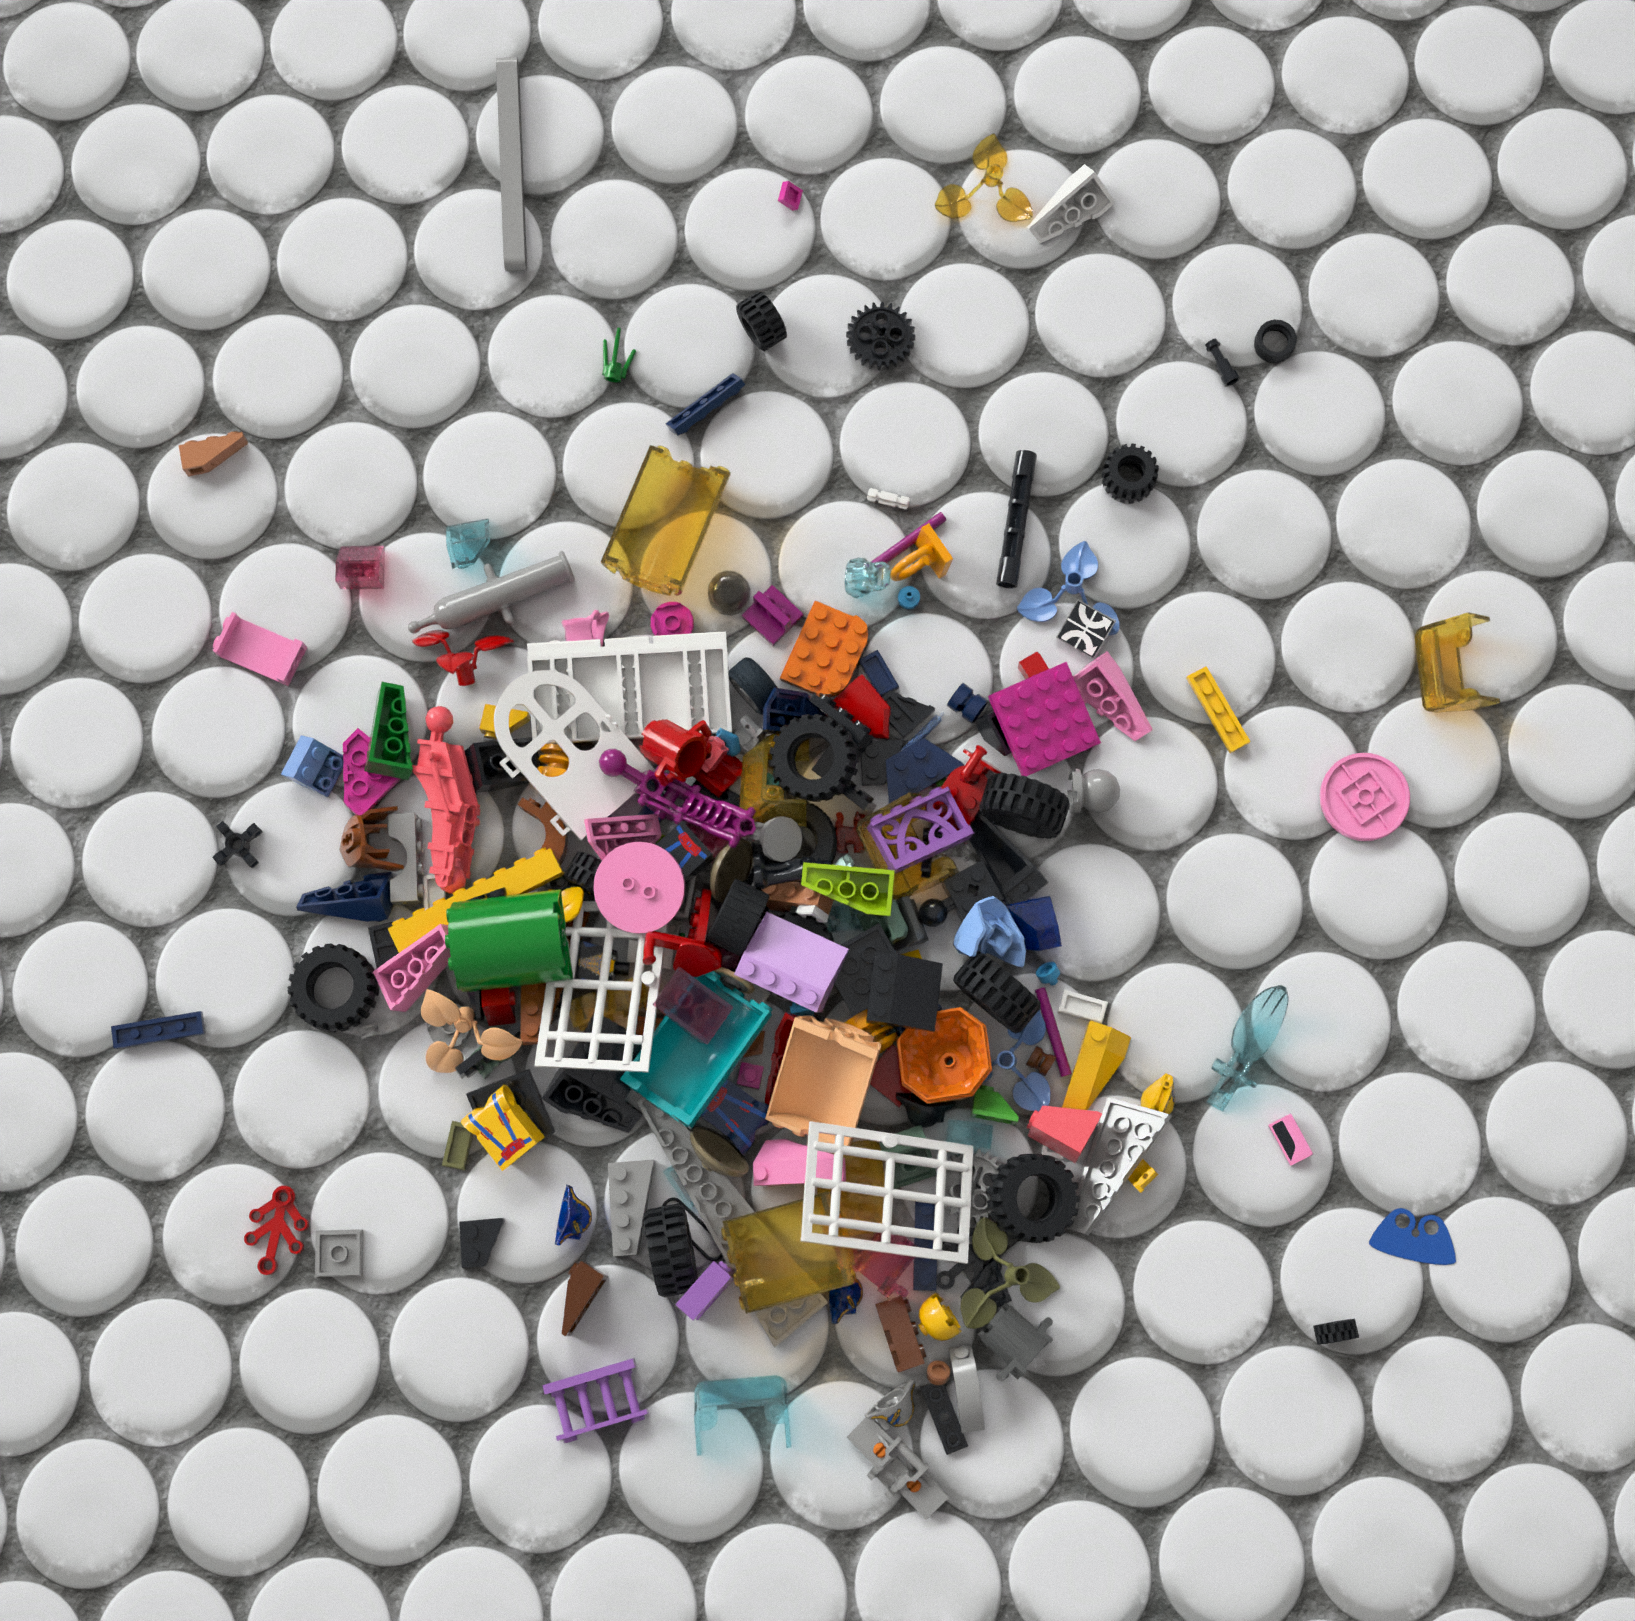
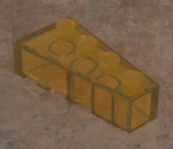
[569,977,661,1032]

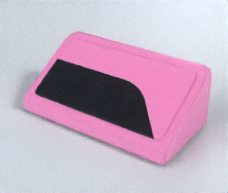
[1268,1113,1313,1166]

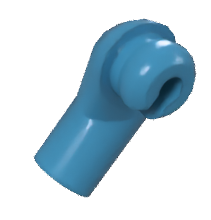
[716,728,741,756]

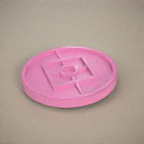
[1319,753,1410,841]
[594,842,685,933]

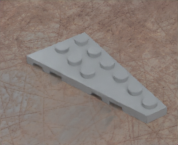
[1065,1097,1172,1235]

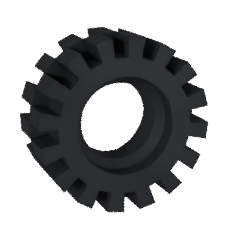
[1313,1318,1359,1345]

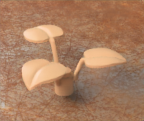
[421,989,522,1073]

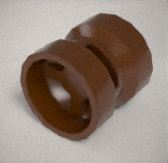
[1025,1046,1056,1076]

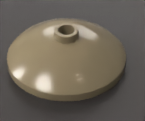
[710,838,753,903]
[690,1127,749,1178]

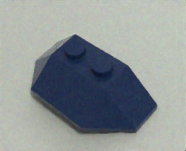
[763,688,828,738]

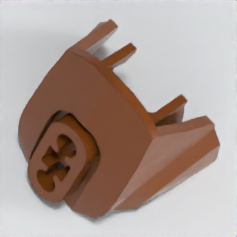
[339,806,404,872]

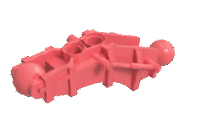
[412,706,481,894]

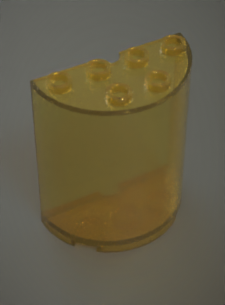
[721,1191,856,1314]

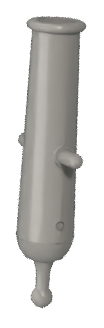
[408,551,575,634]

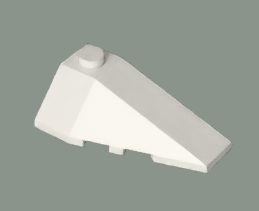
[1028,164,1116,243]

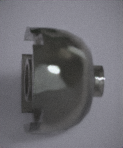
[707,570,751,615]

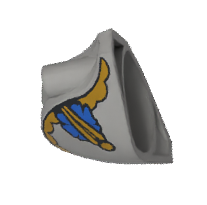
[864,1379,916,1430]

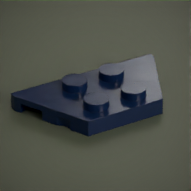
[885,738,964,809]

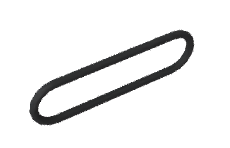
[662,1197,723,1261]

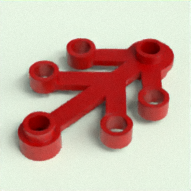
[244,1185,309,1275]

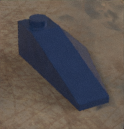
[296,872,394,922]

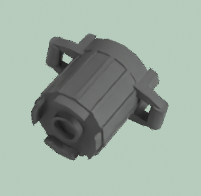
[977,1303,1053,1381]

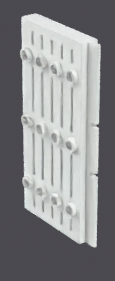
[527,631,732,744]

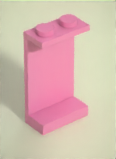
[213,612,307,686]

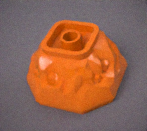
[897,1007,992,1104]

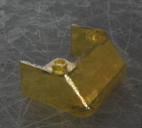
[1415,612,1500,713]
[739,734,809,826]

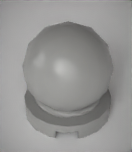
[1067,769,1120,813]

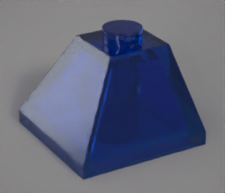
[1006,896,1062,951]

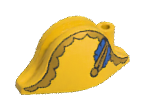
[1141,1073,1175,1114]

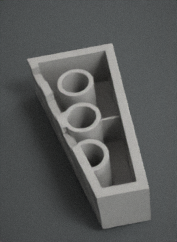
[608,1160,656,1257]

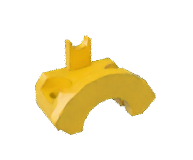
[1128,1158,1158,1193]

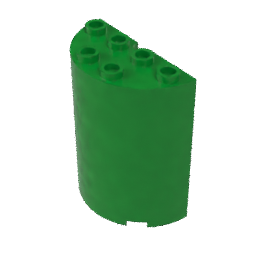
[445,889,573,993]

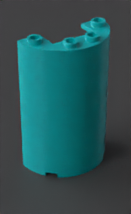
[620,971,773,1129]

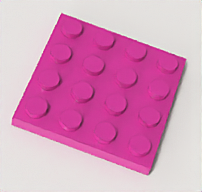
[988,662,1101,777]

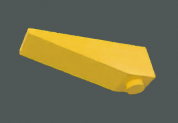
[1062,1020,1131,1110]

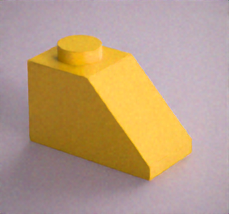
[479,704,531,740]

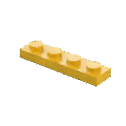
[1186,666,1251,753]

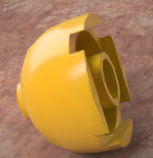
[918,1293,962,1341]

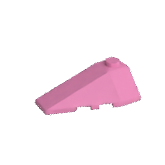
[1073,651,1152,741]
[753,1139,846,1186]

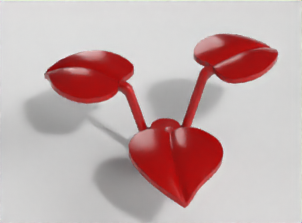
[412,630,514,686]

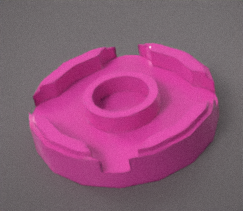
[651,602,694,636]

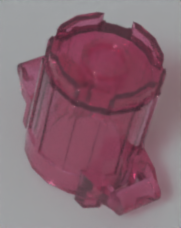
[844,1232,918,1298]

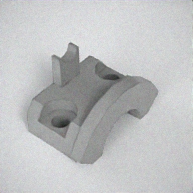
[734,715,766,756]

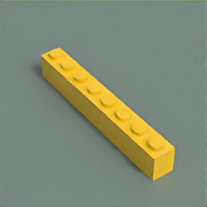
[388,847,564,953]

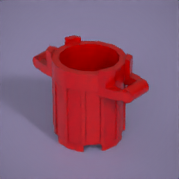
[639,719,712,786]

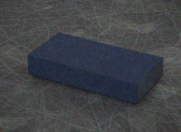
[859,650,899,697]

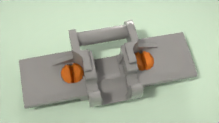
[847,1418,949,1520]

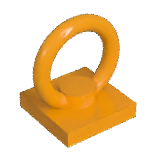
[890,523,953,581]

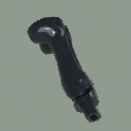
[753,853,831,890]

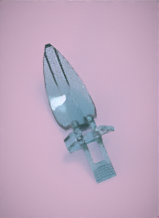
[1206,985,1289,1112]

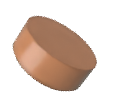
[926,1360,950,1385]

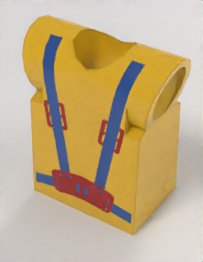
[461,1085,545,1171]

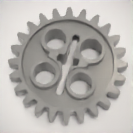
[944,1149,1003,1224]

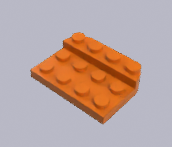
[780,601,868,697]

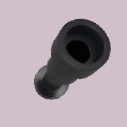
[1205,339,1240,387]

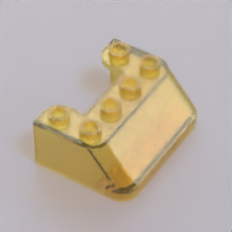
[856,792,959,900]

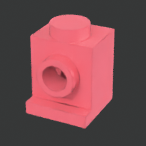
[701,735,729,773]

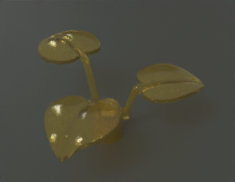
[934,133,1033,222]

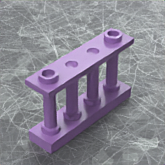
[542,1358,649,1444]

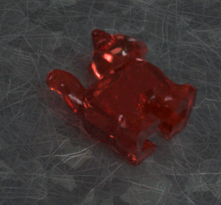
[835,811,871,853]

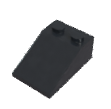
[464,737,541,793]

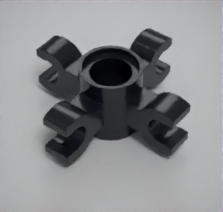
[212,821,262,868]

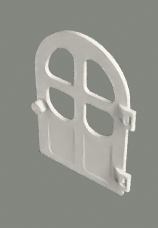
[494,670,655,841]

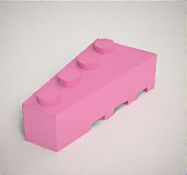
[373,924,451,1012]

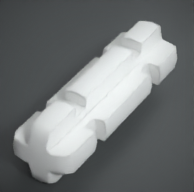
[867,488,910,510]

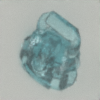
[845,557,891,599]

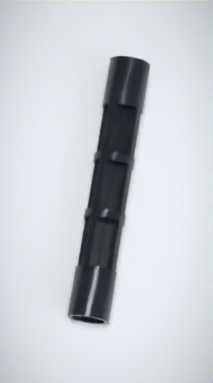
[996,450,1037,589]

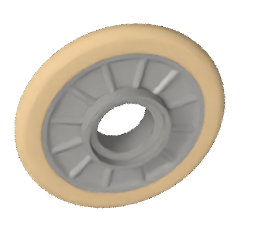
[714,967,755,994]

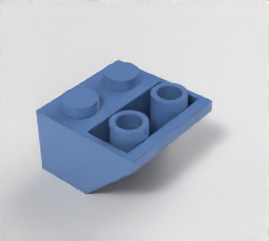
[281,735,344,797]

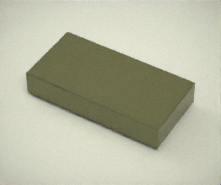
[442,1121,473,1171]

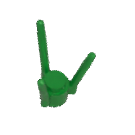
[602,327,636,383]

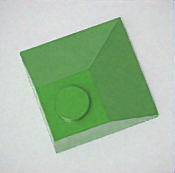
[970,1085,1019,1125]

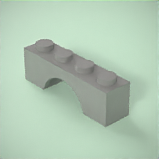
[388,812,424,906]

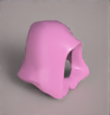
[561,610,609,647]

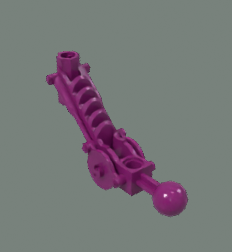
[599,749,756,848]

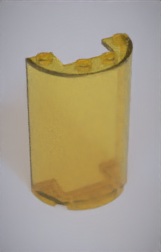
[601,445,731,596]

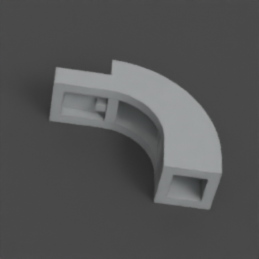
[948,1344,985,1433]

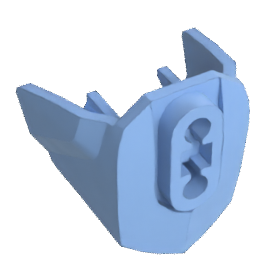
[953,896,1026,967]

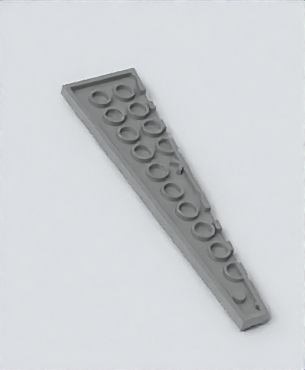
[637,1097,828,1348]

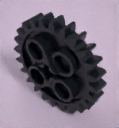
[846,302,915,371]

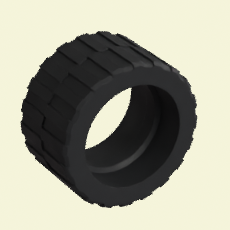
[706,879,770,956]

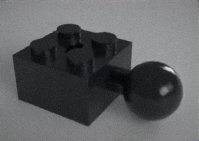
[919,860,1004,927]

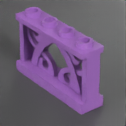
[867,787,974,874]

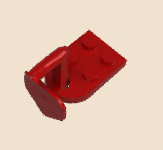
[933,745,1003,831]
[643,889,722,977]

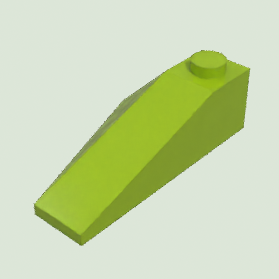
[801,862,895,916]

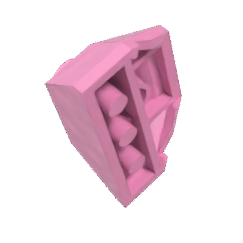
[584,814,662,860]

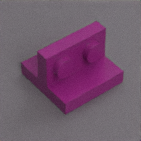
[742,585,803,646]

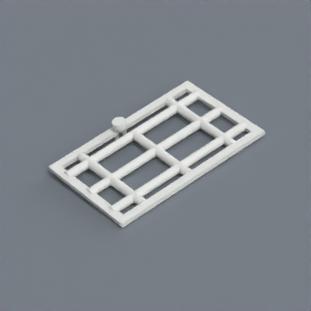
[534,901,668,1073]
[800,1121,973,1264]

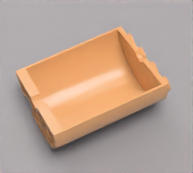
[765,1016,881,1146]

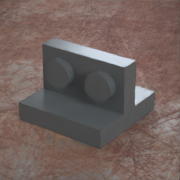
[892,896,929,953]

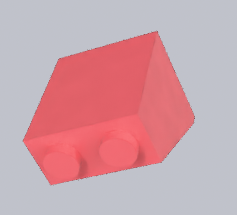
[1027,1106,1102,1164]

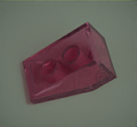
[652,967,733,1045]

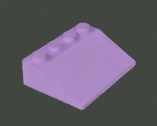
[734,912,849,1013]

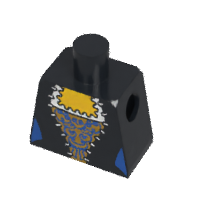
[576,941,630,981]

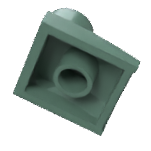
[856,899,908,945]

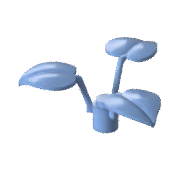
[1017,541,1119,636]
[983,1010,1051,1112]

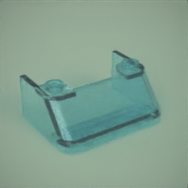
[694,1375,792,1456]

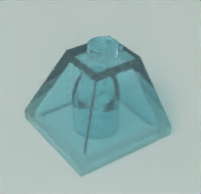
[446,518,490,569]

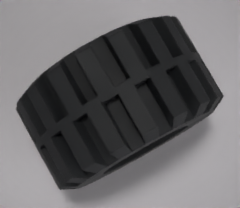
[736,291,787,351]
[1102,443,1159,504]
[564,852,602,898]

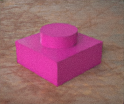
[778,181,803,211]
[737,1062,764,1089]

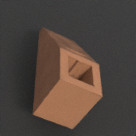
[178,431,248,477]

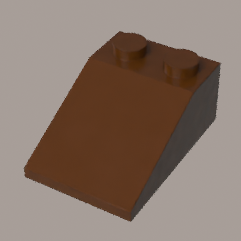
[562,1261,608,1337]

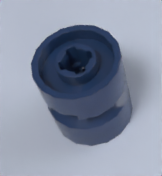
[947,683,988,724]

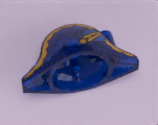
[555,1184,592,1245]
[828,1262,863,1324]

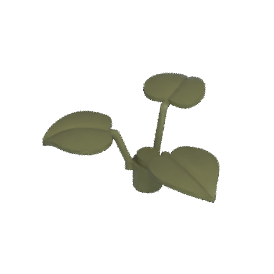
[960,1217,1060,1329]

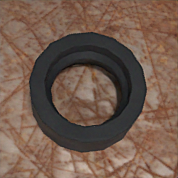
[1254,319,1297,363]

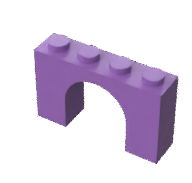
[675,1261,735,1321]

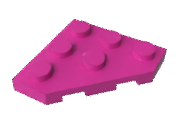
[343,728,401,815]

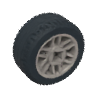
[728,657,778,715]

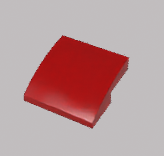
[693,752,749,798]

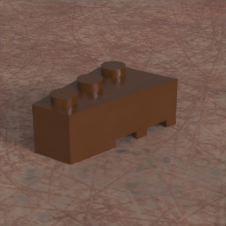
[875,1295,927,1373]

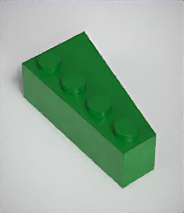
[364,682,413,780]

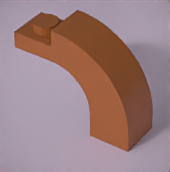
[518,797,568,866]

